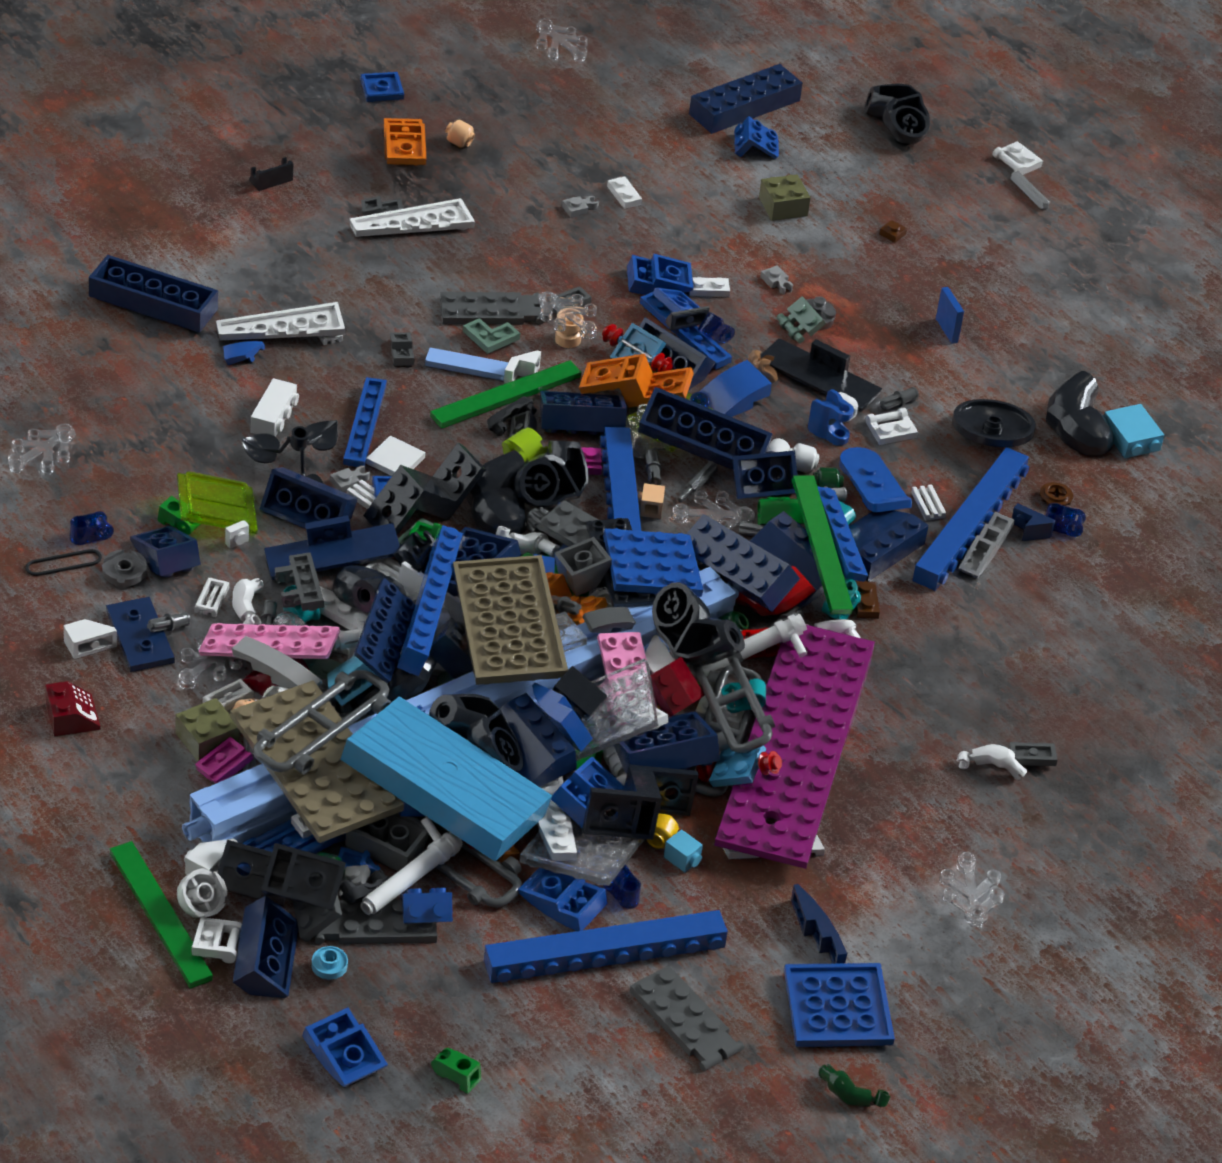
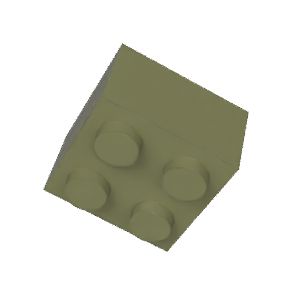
[759,174,811,221]
[175,698,240,762]

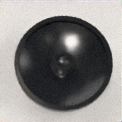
[952,399,1036,447]

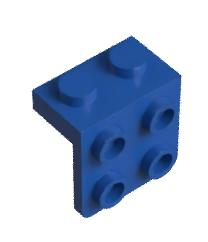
[734,116,779,159]
[400,888,453,923]

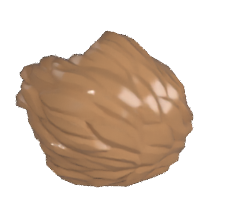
[748,350,778,383]

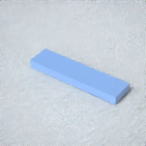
[425,348,509,381]

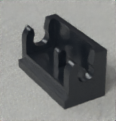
[249,157,294,191]
[393,530,435,570]

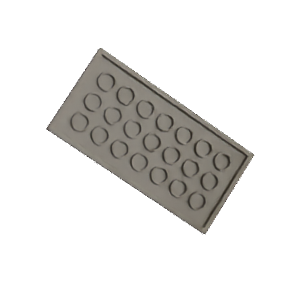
[453,555,568,685]
[230,680,404,843]

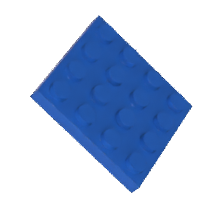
[603,528,703,597]
[784,963,895,1047]

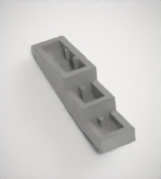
[958,512,1014,578]
[232,636,322,688]

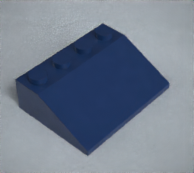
[540,391,627,435]
[849,510,929,582]
[750,511,844,611]
[417,527,521,598]
[500,693,577,787]
[608,711,720,774]

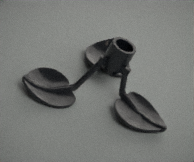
[242,420,338,484]

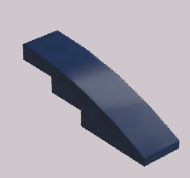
[791,884,847,964]

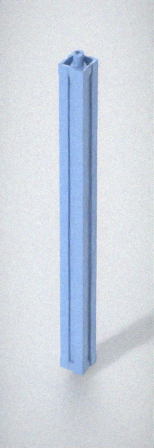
[182,567,739,843]

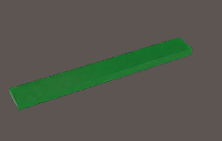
[430,360,582,429]
[792,475,853,615]
[110,841,213,989]

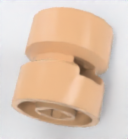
[555,309,583,348]

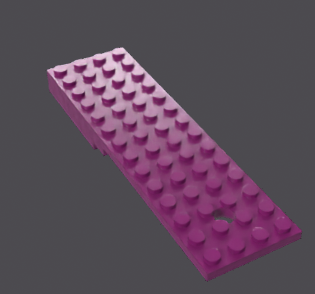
[714,625,875,869]

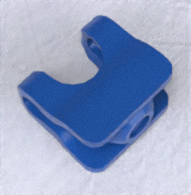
[808,389,854,446]

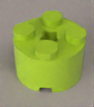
[502,428,547,463]

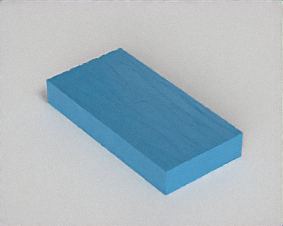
[340,696,552,861]

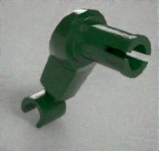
[818,1064,890,1107]

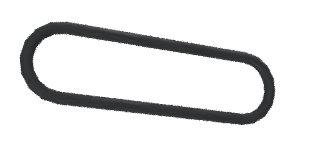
[25,549,102,576]

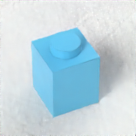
[664,829,703,873]

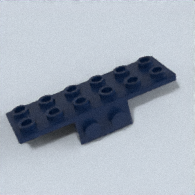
[264,515,400,580]
[354,578,415,683]

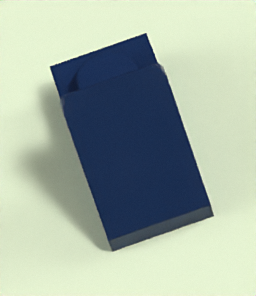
[1012,503,1055,541]

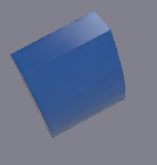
[627,254,694,295]
[695,360,772,417]
[532,682,593,752]
[551,757,624,828]
[518,861,608,931]
[302,1007,388,1087]

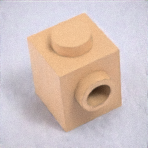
[638,483,665,519]

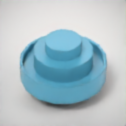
[311,946,348,980]

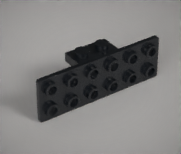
[761,338,882,412]
[586,518,656,607]

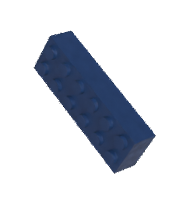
[689,64,803,134]
[89,255,218,333]
[638,387,773,470]
[687,514,800,612]

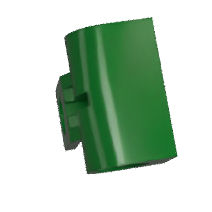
[757,497,804,526]

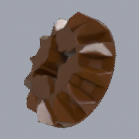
[1039,482,1073,508]

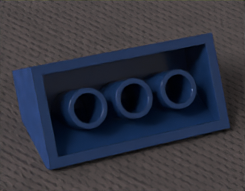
[639,317,716,390]
[259,467,358,529]
[233,896,298,998]

